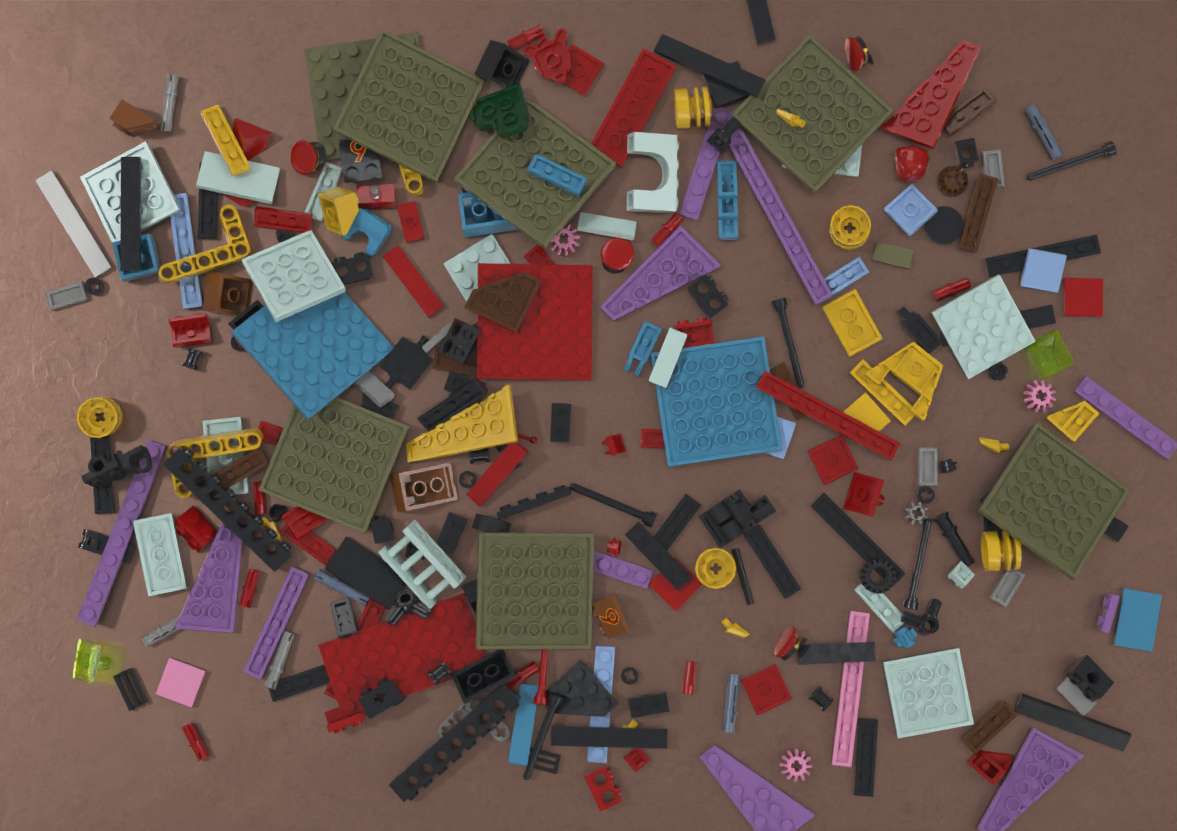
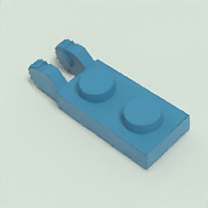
[624,321,662,376]

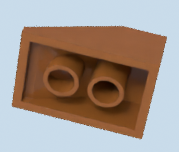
[390,462,458,512]

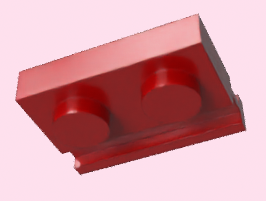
[281,506,329,540]

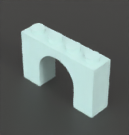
[627,132,679,213]

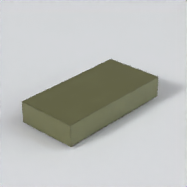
[872,241,914,269]

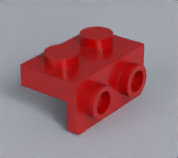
[169,313,212,348]
[673,317,715,348]
[174,506,218,553]
[325,707,367,734]

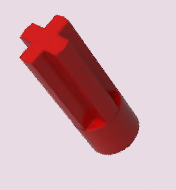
[253,481,266,514]
[682,661,697,695]

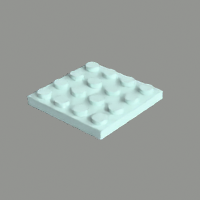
[80,141,181,242]
[242,230,346,322]
[931,274,1036,379]
[883,648,974,738]

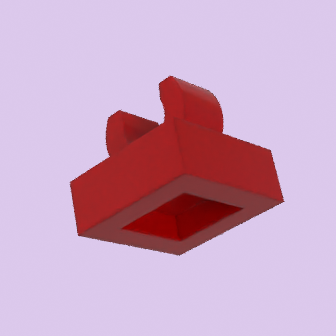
[601,433,626,456]
[623,748,650,773]

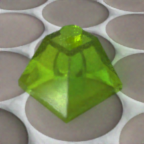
[1024,329,1074,380]

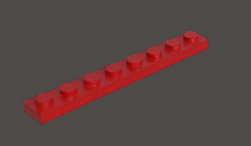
[756,371,900,461]

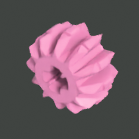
[550,224,580,256]
[1023,380,1056,412]
[779,748,813,782]

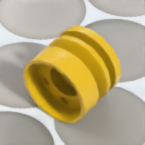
[674,86,712,129]
[829,205,871,250]
[77,397,123,438]
[981,531,1022,572]
[695,548,736,589]

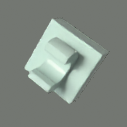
[948,561,975,589]

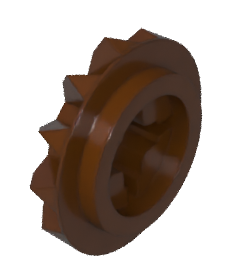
[937,165,968,196]

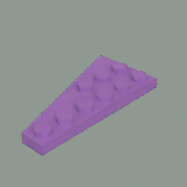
[600,226,721,321]
[174,517,245,633]
[977,727,1084,831]
[700,745,815,831]

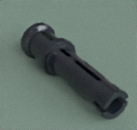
[933,511,976,567]

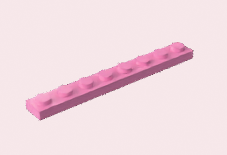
[831,611,870,767]

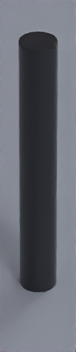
[732,548,754,605]

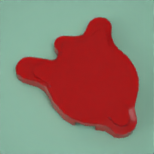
[523,29,572,84]

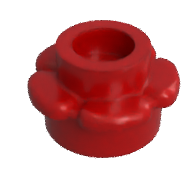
[607,538,622,557]

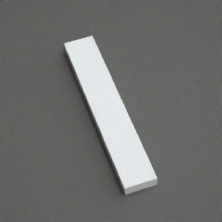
[35,170,112,278]

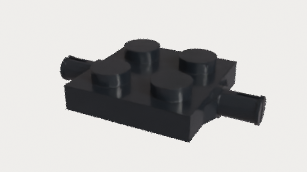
[379,335,433,390]

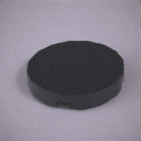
[925,206,963,244]

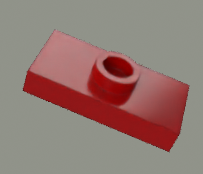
[397,201,425,243]

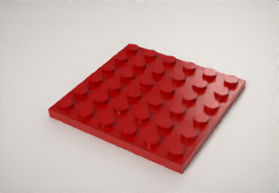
[476,263,593,380]

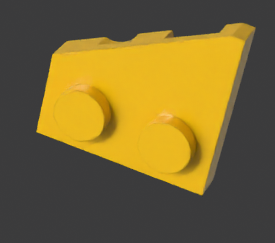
[1045,401,1099,442]

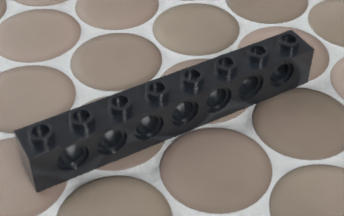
[163,445,292,572]
[389,682,521,802]

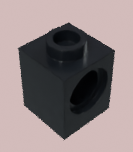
[953,138,979,168]
[371,514,395,544]

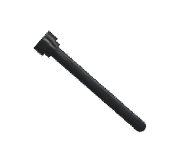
[1027,141,1117,181]
[771,297,805,388]
[569,483,657,528]
[902,518,932,610]
[523,692,565,780]

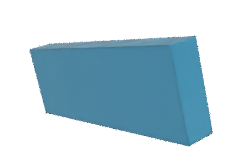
[527,154,588,197]

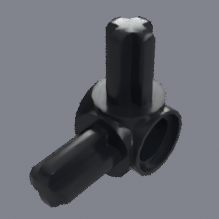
[707,117,741,154]
[386,590,432,626]
[901,599,942,636]

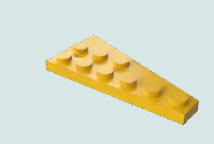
[406,384,518,464]

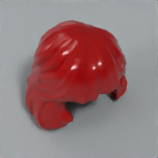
[894,146,930,183]

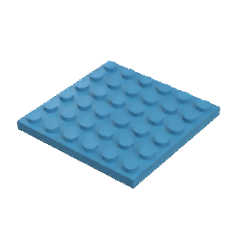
[231,292,394,420]
[650,336,782,467]

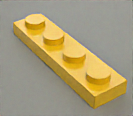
[201,104,251,177]
[849,359,914,426]

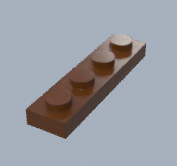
[958,173,998,253]
[199,447,269,504]

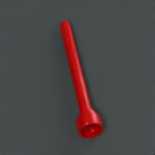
[533,649,549,706]

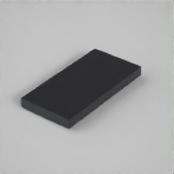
[325,536,407,611]

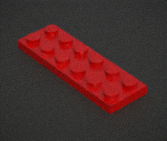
[591,48,676,167]

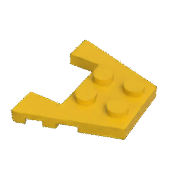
[864,342,943,422]

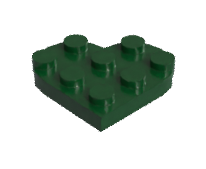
[470,83,529,139]

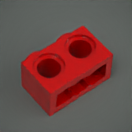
[584,765,623,812]

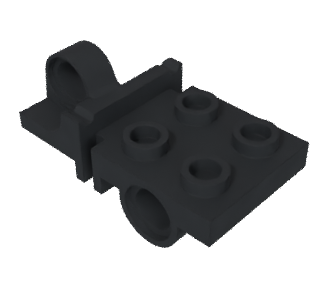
[81,445,153,489]
[699,489,776,548]

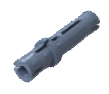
[1025,104,1063,160]
[314,569,369,606]
[722,674,740,733]

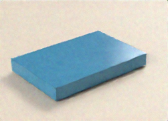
[1113,588,1162,652]

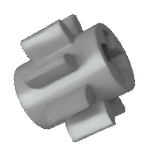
[904,502,928,525]

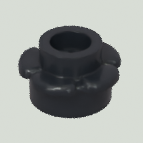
[988,362,1008,380]
[939,459,957,474]
[269,504,286,522]

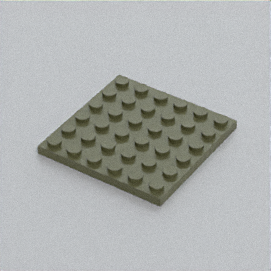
[332,28,484,182]
[305,32,420,162]
[731,34,894,193]
[454,97,616,249]
[259,397,410,534]
[978,423,1130,581]
[475,532,594,649]

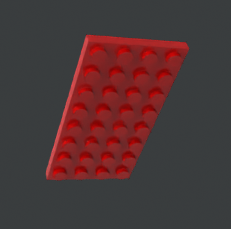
[318,593,486,718]

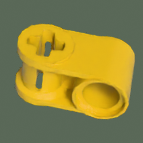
[399,164,424,197]

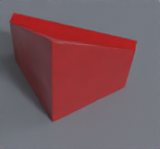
[232,118,271,161]
[967,750,1014,786]

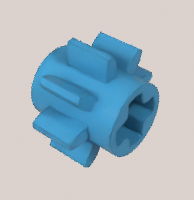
[893,626,918,650]

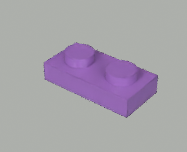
[1097,593,1120,633]

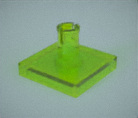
[72,639,111,684]

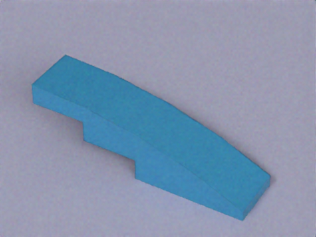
[717,161,738,240]
[508,683,538,766]

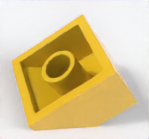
[317,186,359,236]

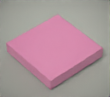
[156,657,206,707]

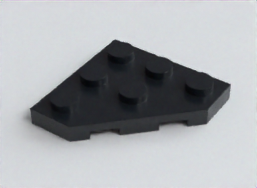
[543,660,619,717]

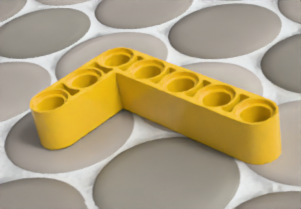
[158,205,250,284]
[167,428,263,498]

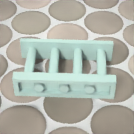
[378,520,466,609]

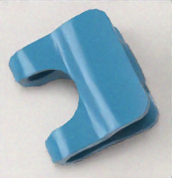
[341,208,393,258]

